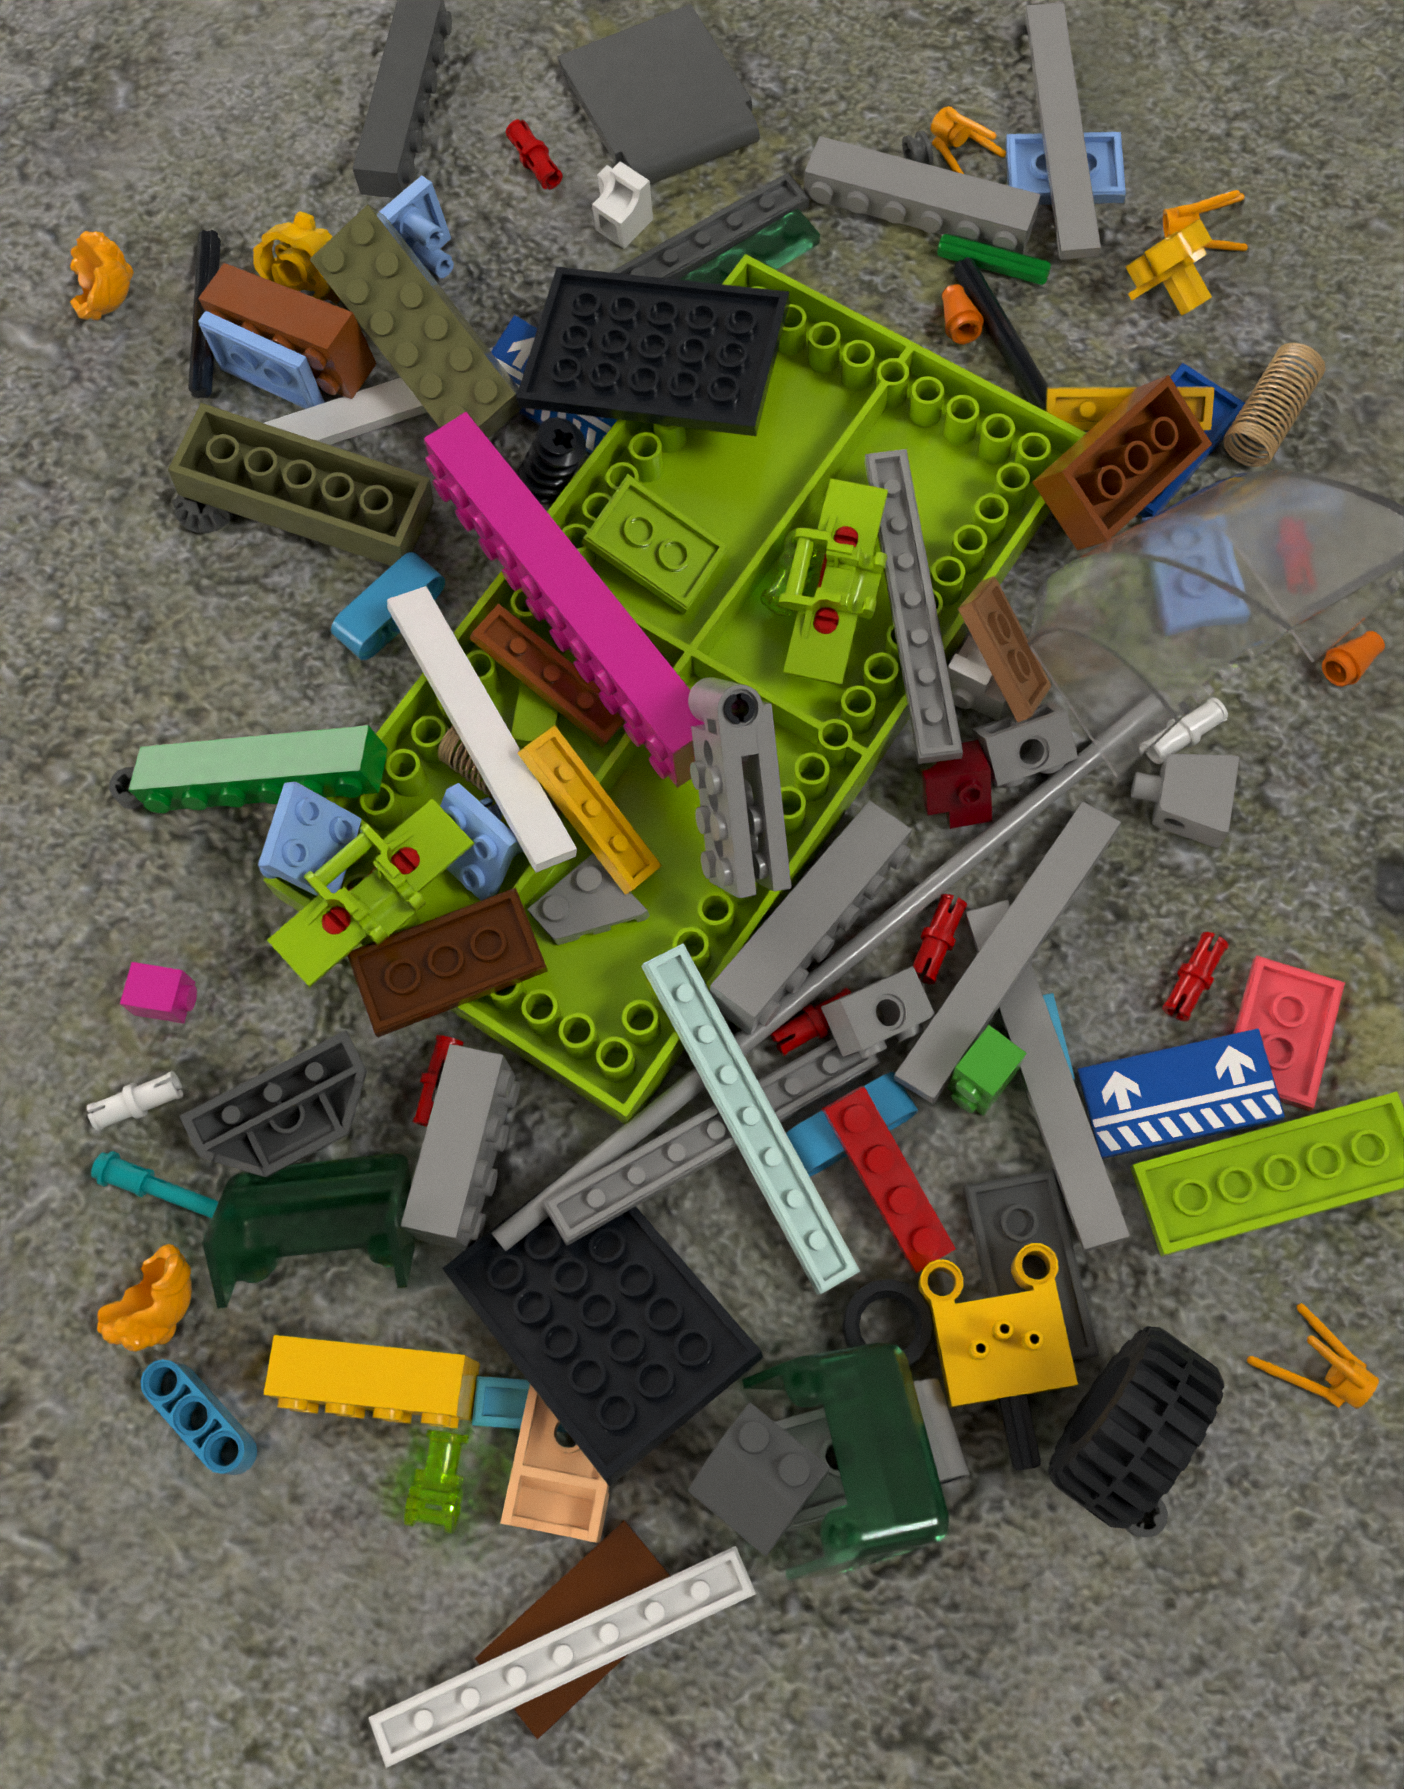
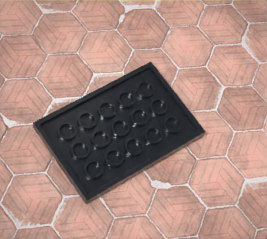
[516,267,790,436]
[442,1159,764,1487]

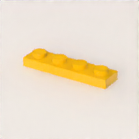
[1046,387,1215,431]
[517,725,662,894]

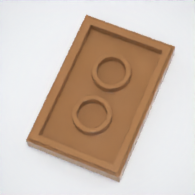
[958,576,1051,723]

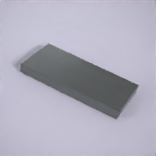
[963,1169,1099,1361]

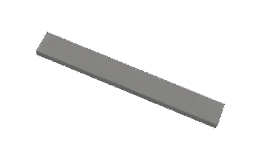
[1025,2,1101,260]
[865,449,963,764]
[894,802,1121,1104]
[965,900,1130,1253]
[543,1038,881,1246]

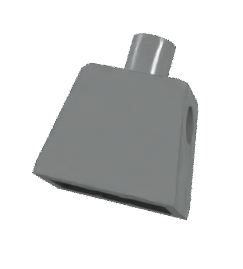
[1131,754,1240,848]

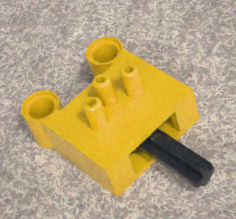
[918,1243,1078,1471]

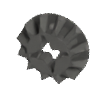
[172,495,235,533]

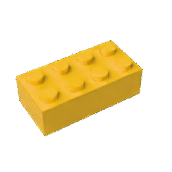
[263,1335,480,1429]

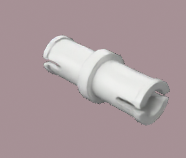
[1143,697,1228,764]
[87,1071,183,1131]

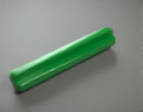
[937,233,1051,285]

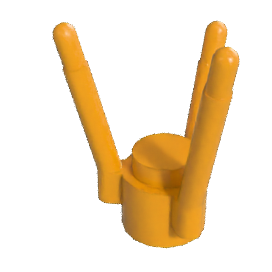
[930,106,1006,174]
[1162,190,1248,252]
[1247,1303,1379,1409]

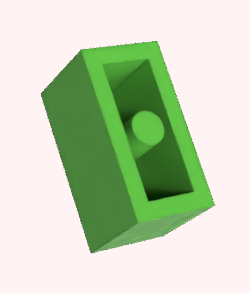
[947,1025,1027,1116]

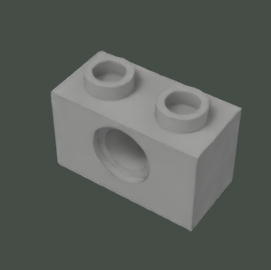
[972,701,1078,787]
[821,966,935,1059]

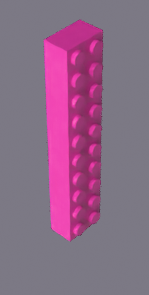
[423,412,705,788]

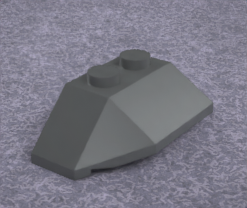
[179,1030,367,1178]

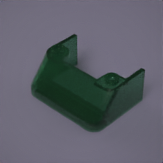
[202,1153,415,1309]
[742,1343,949,1580]

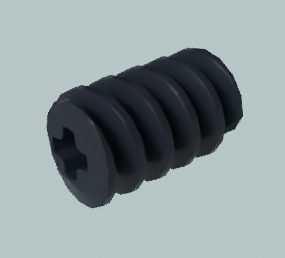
[517,417,586,505]

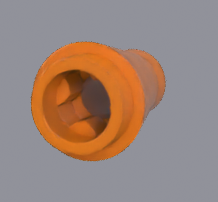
[941,284,984,344]
[1322,631,1385,687]

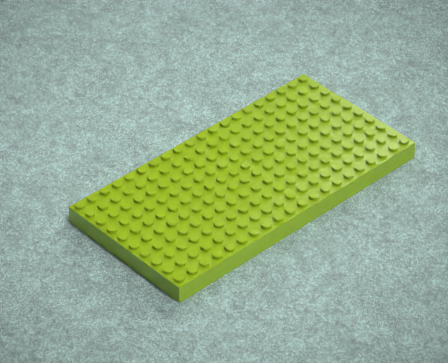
[263,254,1086,1124]

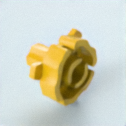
[253,211,341,304]
[1125,219,1212,316]

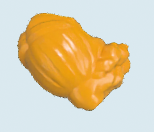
[70,231,134,321]
[97,1244,192,1352]

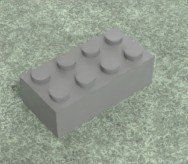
[401,1044,520,1250]

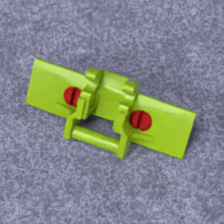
[778,478,888,686]
[267,798,474,988]

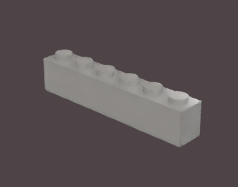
[804,136,1041,254]
[710,800,912,1035]

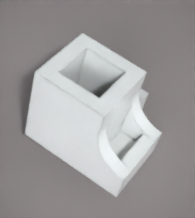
[592,161,653,249]
[947,636,1008,720]

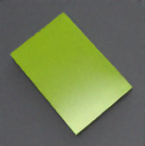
[581,474,730,614]

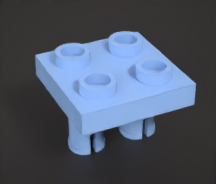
[379,175,454,278]
[258,782,362,896]
[440,783,524,901]

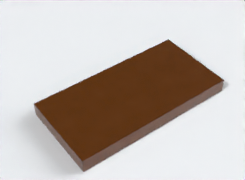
[347,887,548,1038]
[475,1520,671,1740]

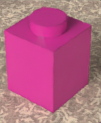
[120,962,197,1024]

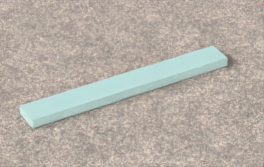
[641,943,860,1295]

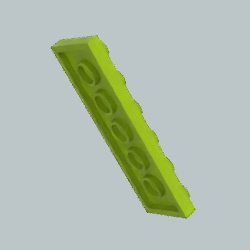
[1130,1091,1404,1257]

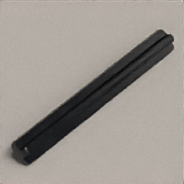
[188,229,221,399]
[954,257,1049,411]

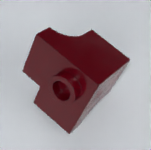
[922,740,992,829]

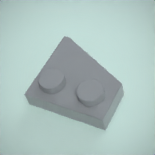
[527,853,650,945]

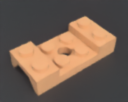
[500,1384,610,1543]

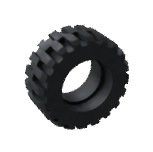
[1048,1326,1224,1529]

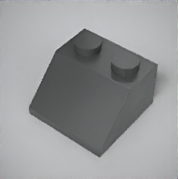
[688,1402,830,1557]

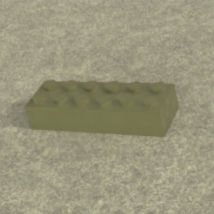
[310,204,522,438]
[168,403,434,566]

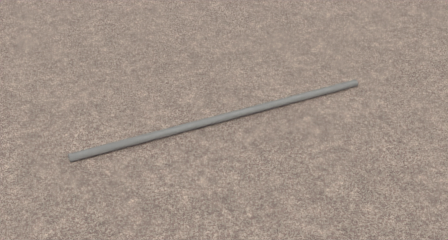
[491,687,1174,1251]

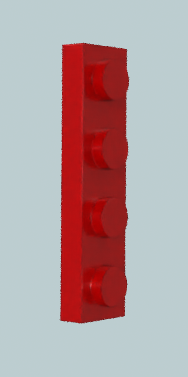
[822,1086,956,1273]

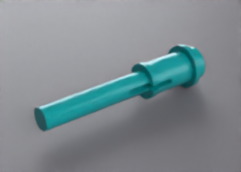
[91,1151,233,1224]

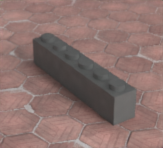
[353,0,452,198]

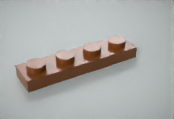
[470,603,625,748]

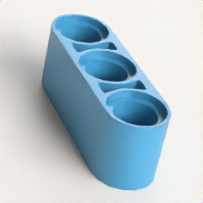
[331,552,445,660]
[786,1071,919,1177]
[140,1359,257,1475]

